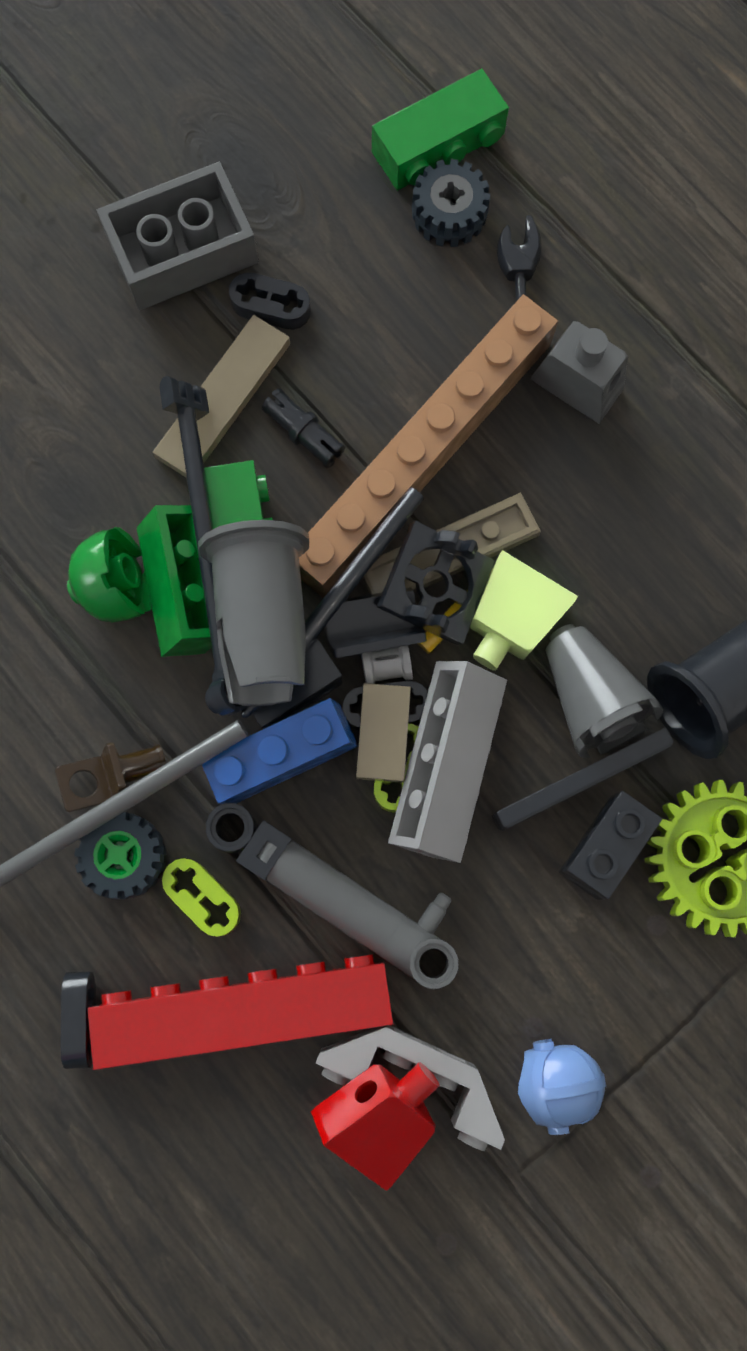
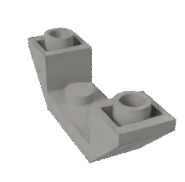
[316,1025,505,1151]

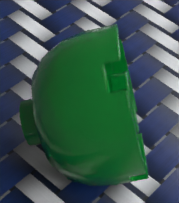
[67,527,152,622]

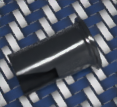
[647,619,747,759]

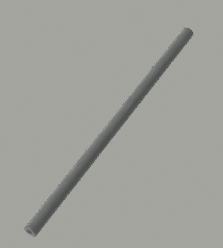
[0,719,249,887]

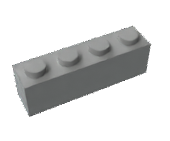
[388,661,507,863]

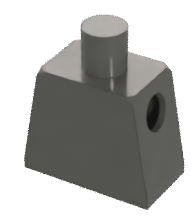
[530,321,628,424]

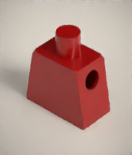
[311,1062,440,1191]

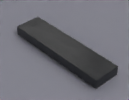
[492,727,674,831]

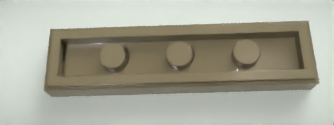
[153,315,290,478]
[363,492,541,594]

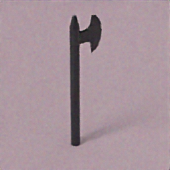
[214,487,424,718]

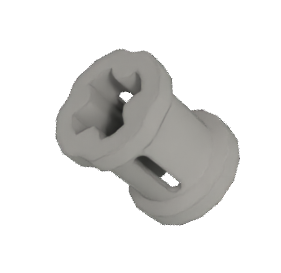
[361,645,413,684]

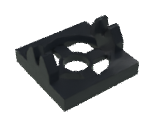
[377,521,495,645]

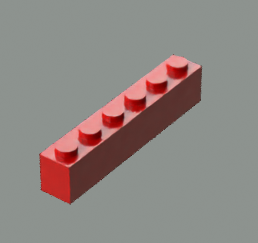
[87,954,393,1070]

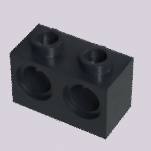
[559,791,662,900]

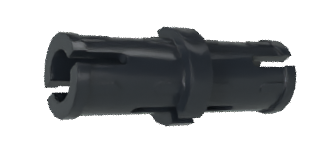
[262,388,346,468]

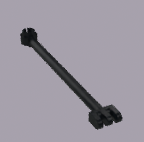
[159,376,247,716]

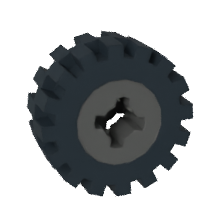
[412,159,490,247]

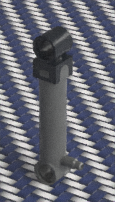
[206,803,458,989]

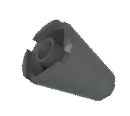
[545,624,663,758]

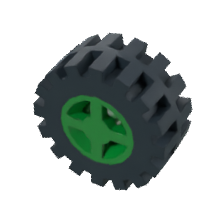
[74,812,167,899]

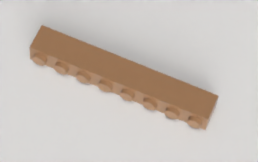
[299,294,558,598]

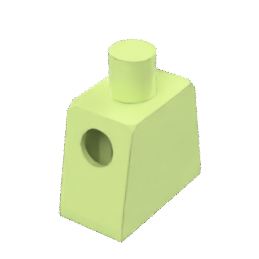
[470,550,578,670]

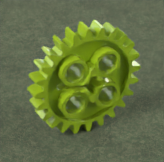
[644,780,747,937]

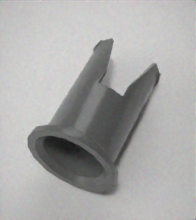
[198,520,310,706]

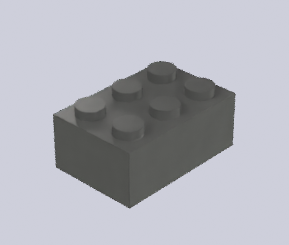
[96,161,259,311]

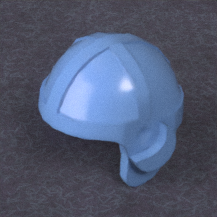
[518,1039,606,1135]

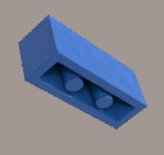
[202,698,359,804]

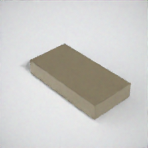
[356,683,411,783]

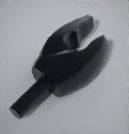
[497,215,542,302]

